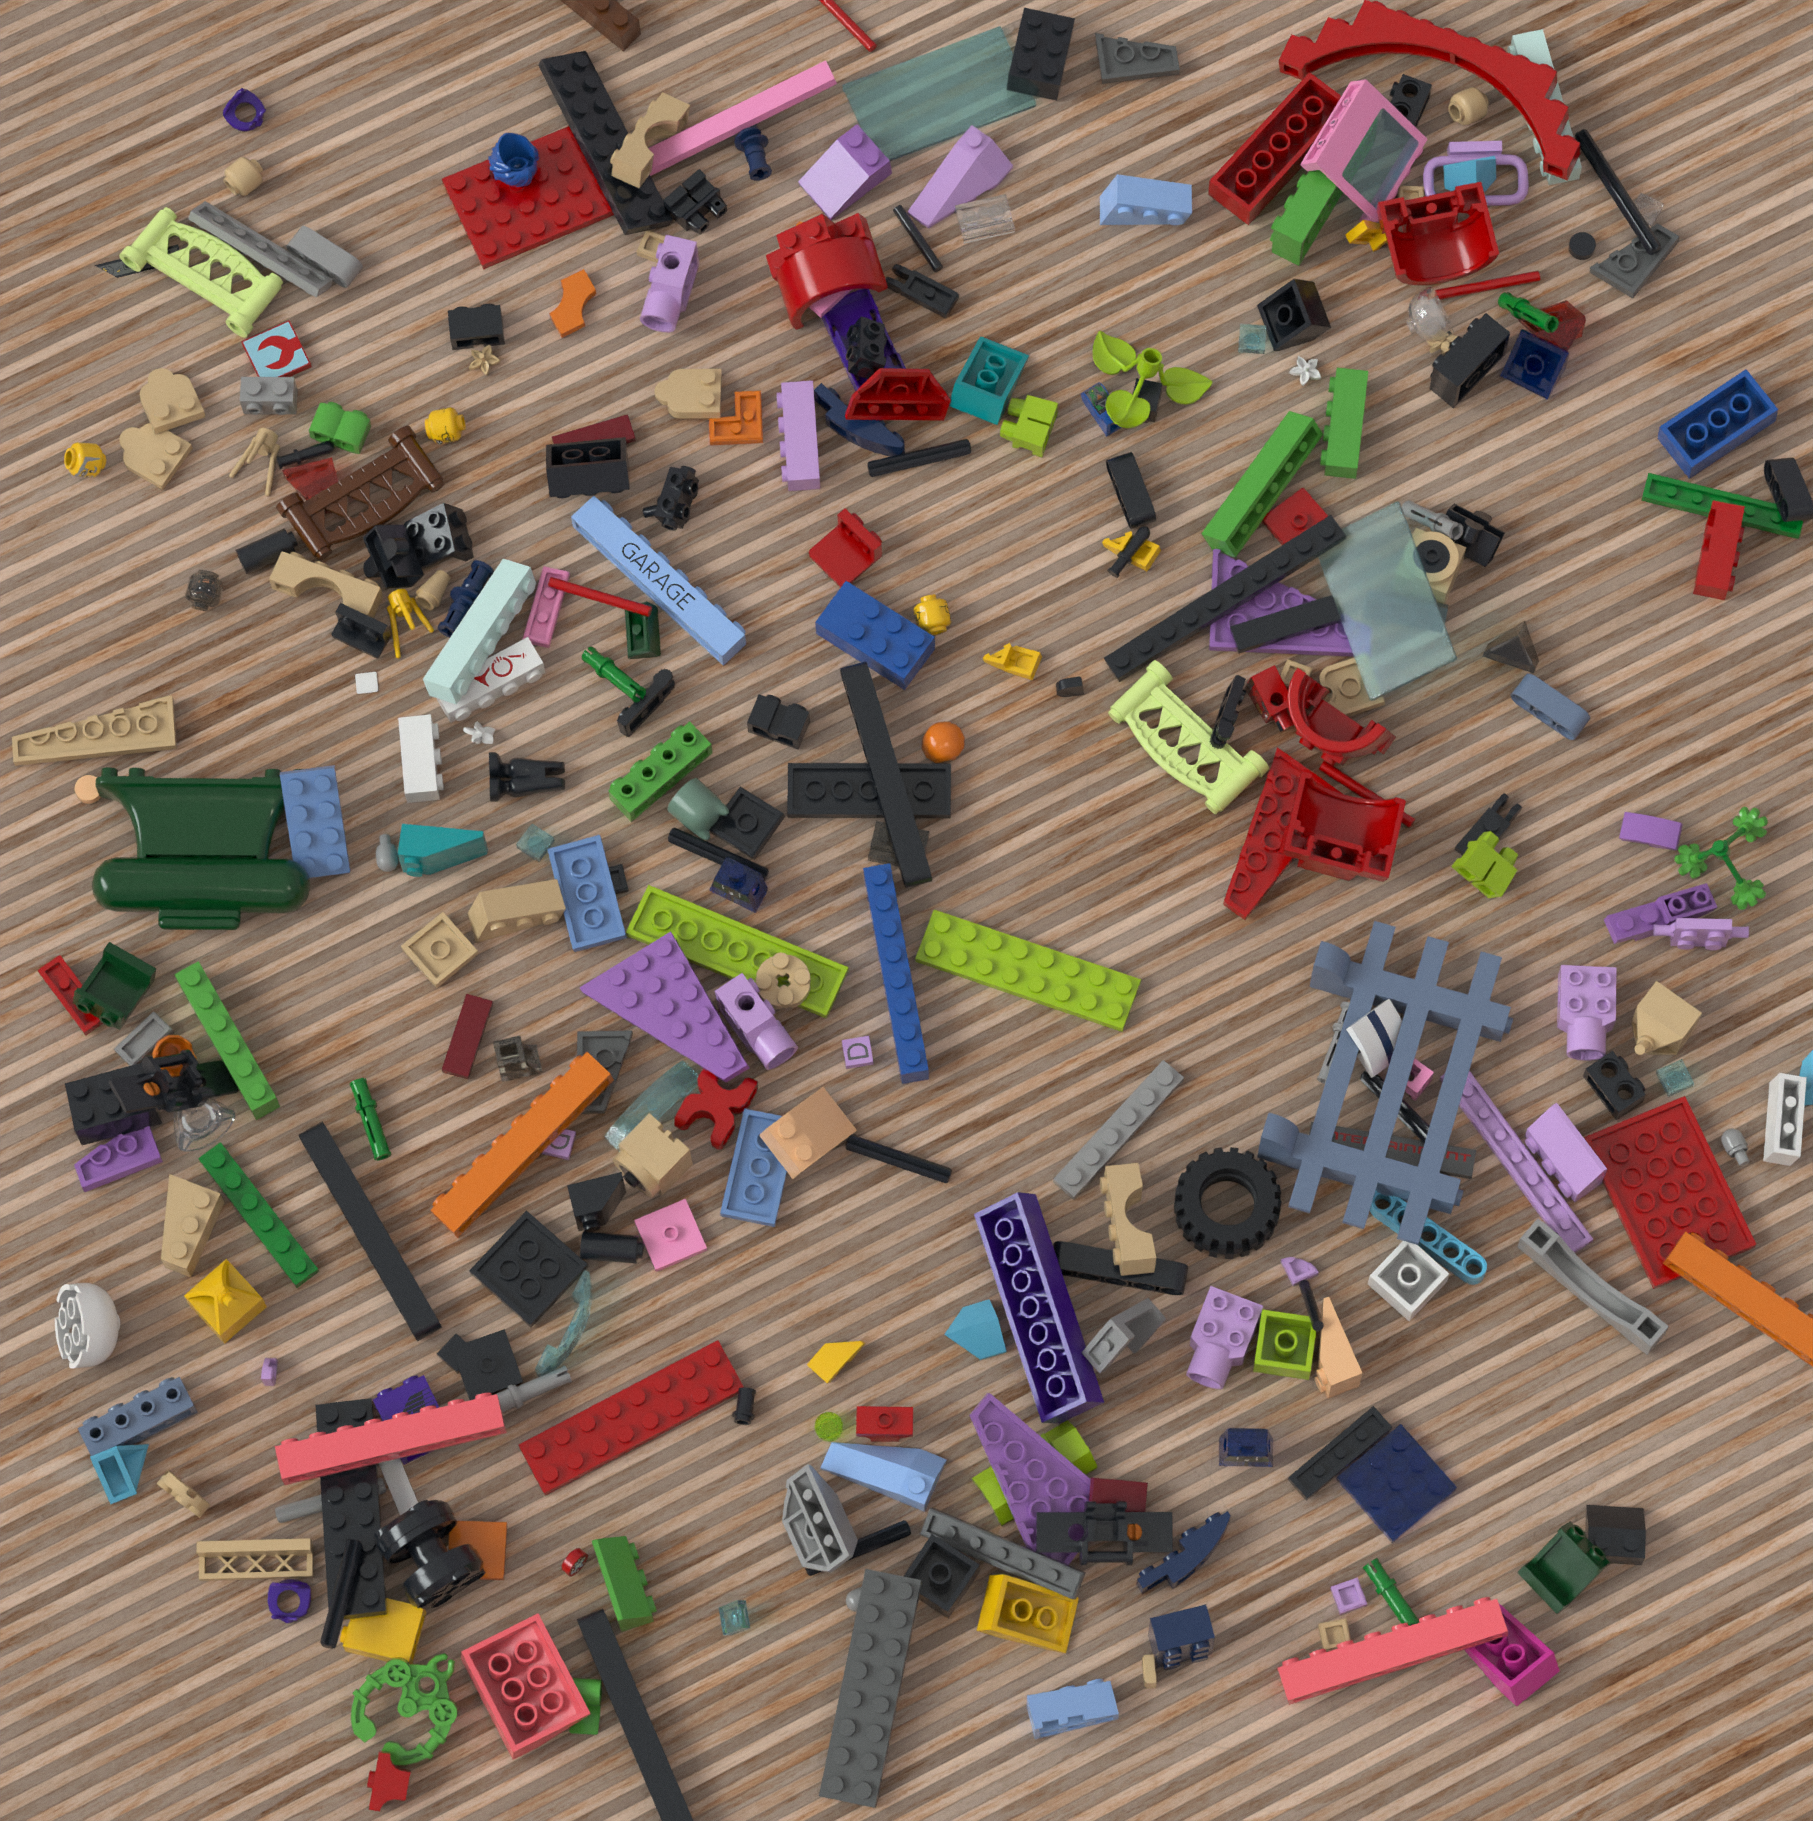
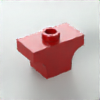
[856,1406,913,1442]
[367,1750,411,1812]

